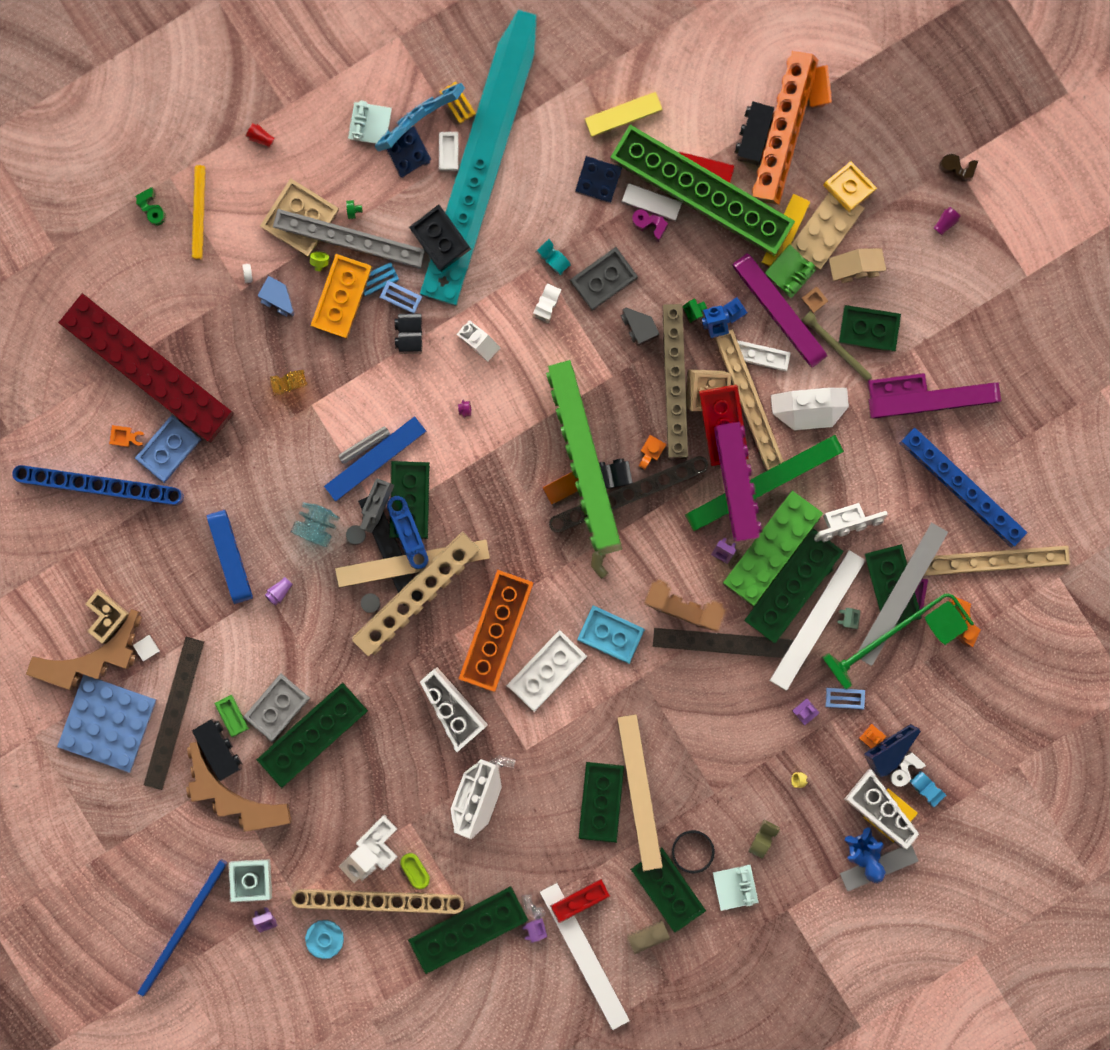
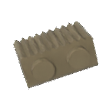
[627,920,670,954]

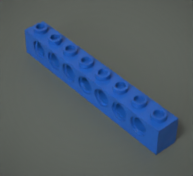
[899,427,1028,548]

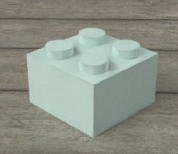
[229,859,272,902]

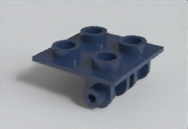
[387,126,432,178]
[575,156,622,203]

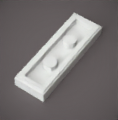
[622,183,682,221]
[737,340,791,372]

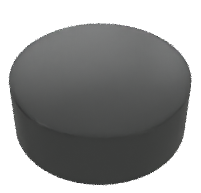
[346,525,366,545]
[361,593,380,613]

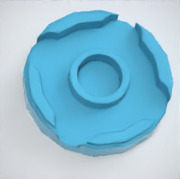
[305,920,344,959]

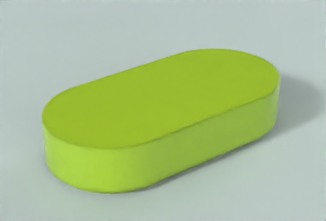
[400,853,430,889]

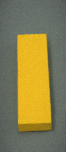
[761,194,811,267]

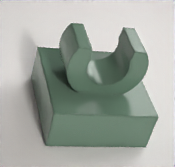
[837,608,861,629]

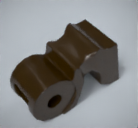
[939,154,979,182]

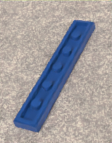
[324,416,427,501]

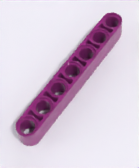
[732,253,828,368]
[868,382,1002,419]

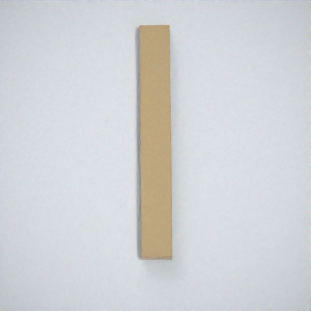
[715,329,784,471]
[335,540,490,587]
[924,546,1070,576]
[618,714,663,871]

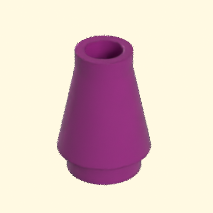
[934,207,961,235]

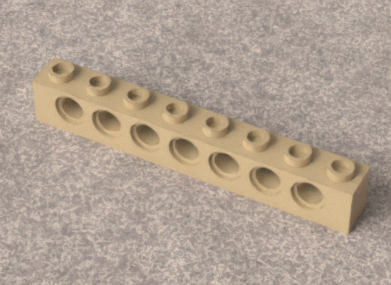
[352,531,479,657]

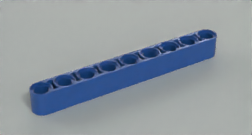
[12,465,184,506]

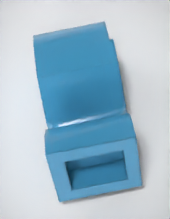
[909,770,946,807]

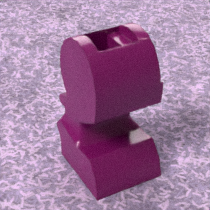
[632,209,668,243]

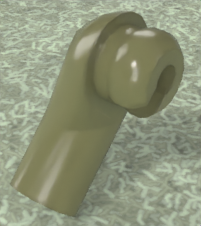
[591,551,608,579]

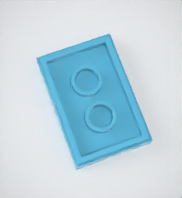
[577,605,645,664]

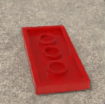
[699,384,749,466]

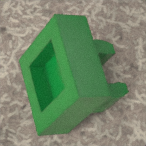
[682,299,707,323]

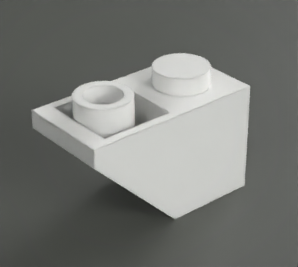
[457,320,501,362]

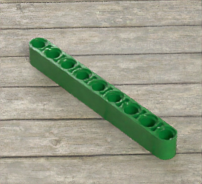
[685,435,844,532]

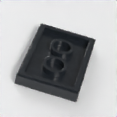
[409,204,471,272]

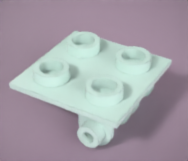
[348,101,392,144]
[713,865,759,911]

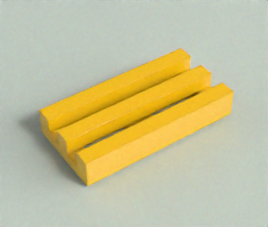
[439,81,476,124]

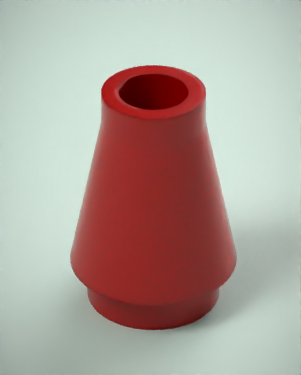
[245,123,275,148]

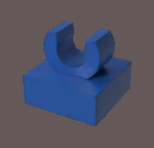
[722,297,748,324]

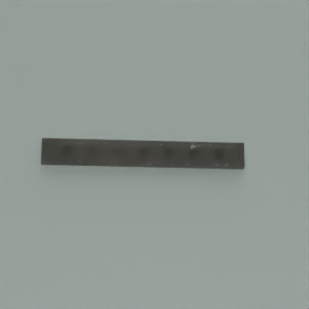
[652,628,806,660]
[144,636,205,790]

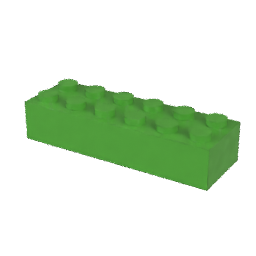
[723,490,823,607]

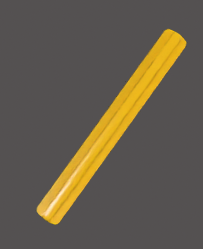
[192,165,205,259]

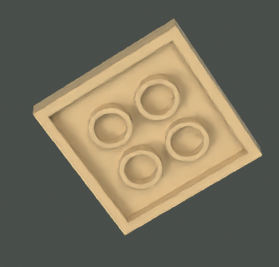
[260,178,339,257]

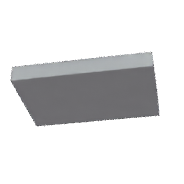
[243,673,310,742]

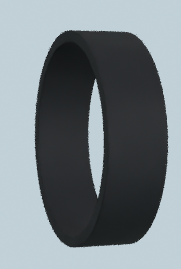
[672,830,715,873]

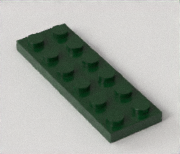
[744,528,844,644]
[256,682,368,788]
[408,886,529,975]

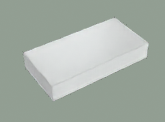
[439,132,458,171]

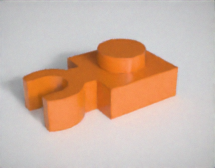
[109,425,145,447]

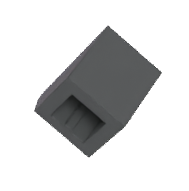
[621,308,659,346]

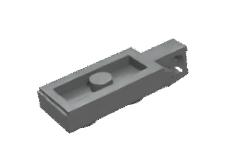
[360,478,395,533]

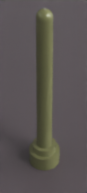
[801,311,872,381]

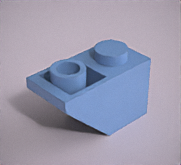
[258,276,295,317]

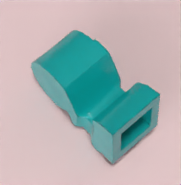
[535,239,571,276]

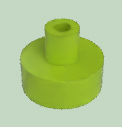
[310,252,329,271]

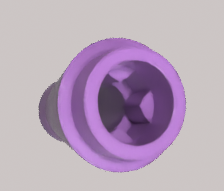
[264,577,293,606]

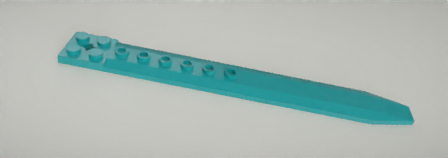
[420,9,537,306]

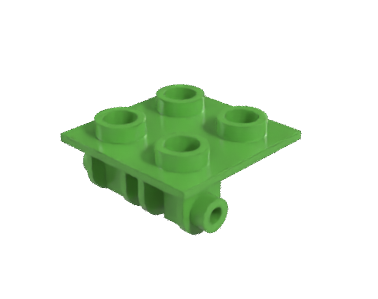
[765,244,816,298]

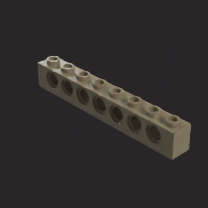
[662,304,688,459]

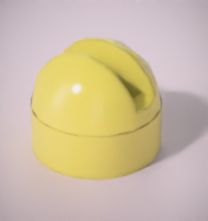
[791,772,808,788]

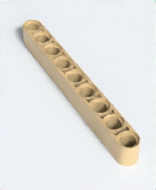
[291,889,465,914]

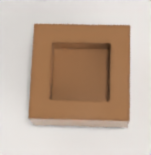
[801,286,828,314]

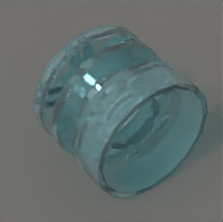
[291,502,340,548]

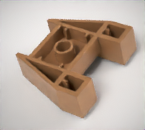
[644,579,726,632]

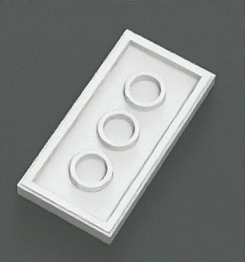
[507,630,587,712]

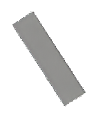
[840,844,918,891]

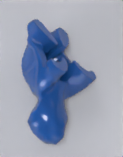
[845,827,886,883]

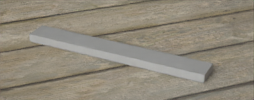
[273,209,425,269]
[858,522,948,666]

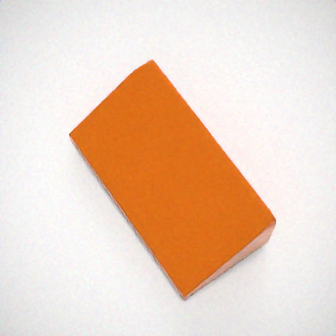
[809,65,832,107]
[543,472,579,505]

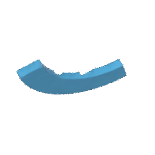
[374,83,465,152]

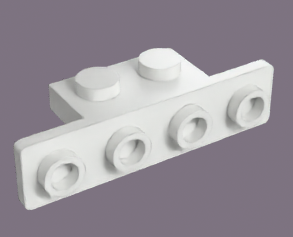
[814,503,888,542]

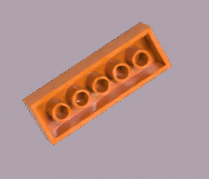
[459,570,534,692]

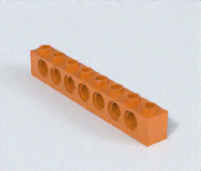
[752,51,819,205]

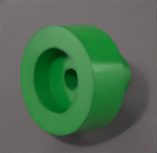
[346,200,363,220]

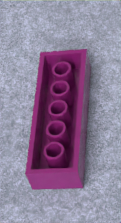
[714,422,762,541]

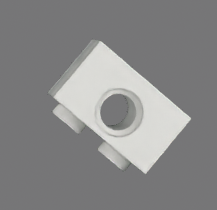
[338,843,379,883]

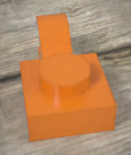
[639,435,666,470]

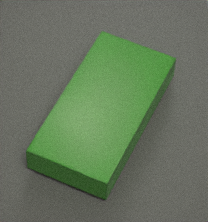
[214,695,249,738]

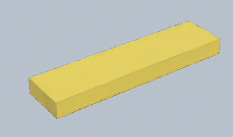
[585,92,662,137]

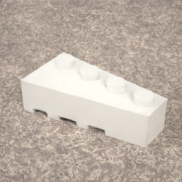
[420,667,488,752]
[844,769,919,849]

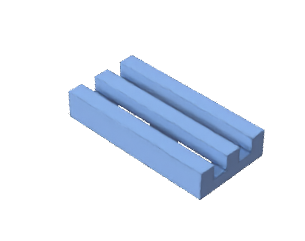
[380,280,422,314]
[825,688,865,709]

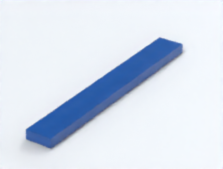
[137,859,228,997]

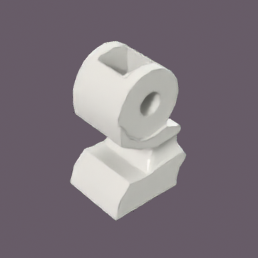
[533,283,562,323]
[890,752,926,786]

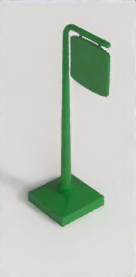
[822,593,974,690]

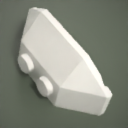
[771,388,849,431]
[451,759,502,839]

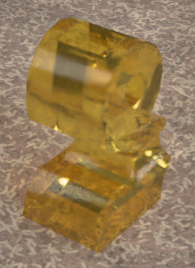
[269,370,308,396]

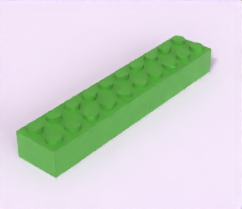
[610,125,795,257]
[546,360,623,556]

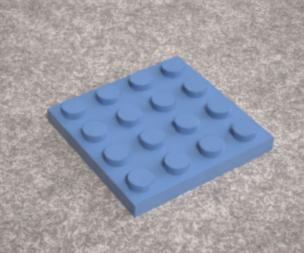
[57,674,157,773]

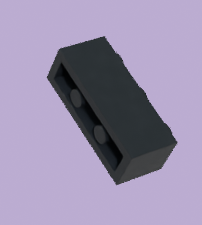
[734,101,775,165]
[191,719,242,781]

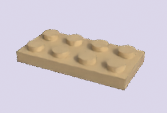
[791,192,865,270]

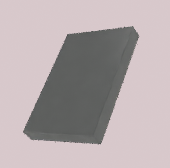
[570,247,638,311]

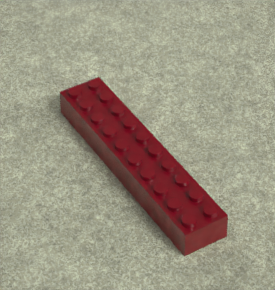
[58,293,234,443]

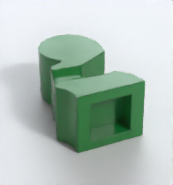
[135,187,166,226]

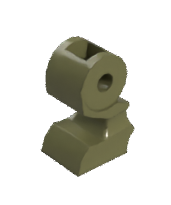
[748,819,780,859]

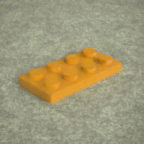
[310,254,372,339]

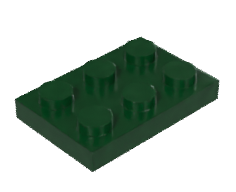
[838,305,901,352]

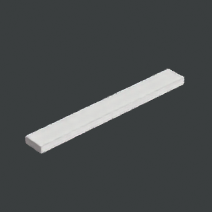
[769,550,865,691]
[540,883,630,1030]

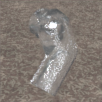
[490,756,516,769]
[522,894,545,919]

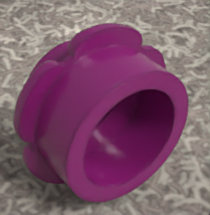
[458,400,472,418]

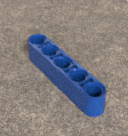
[207,509,253,605]

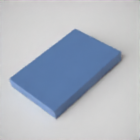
[135,415,202,483]

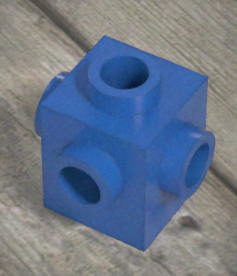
[701,305,730,338]

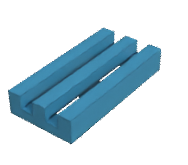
[364,262,399,297]

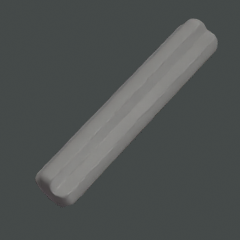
[338,427,390,464]

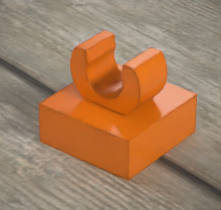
[859,724,886,749]

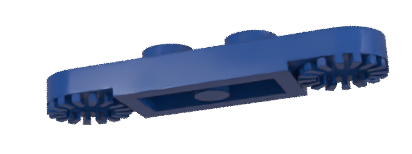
[387,496,429,569]

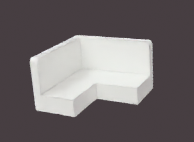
[356,815,397,871]

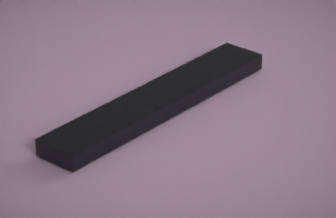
[358,497,421,606]

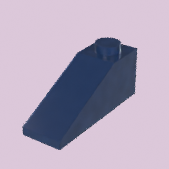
[864,724,921,777]

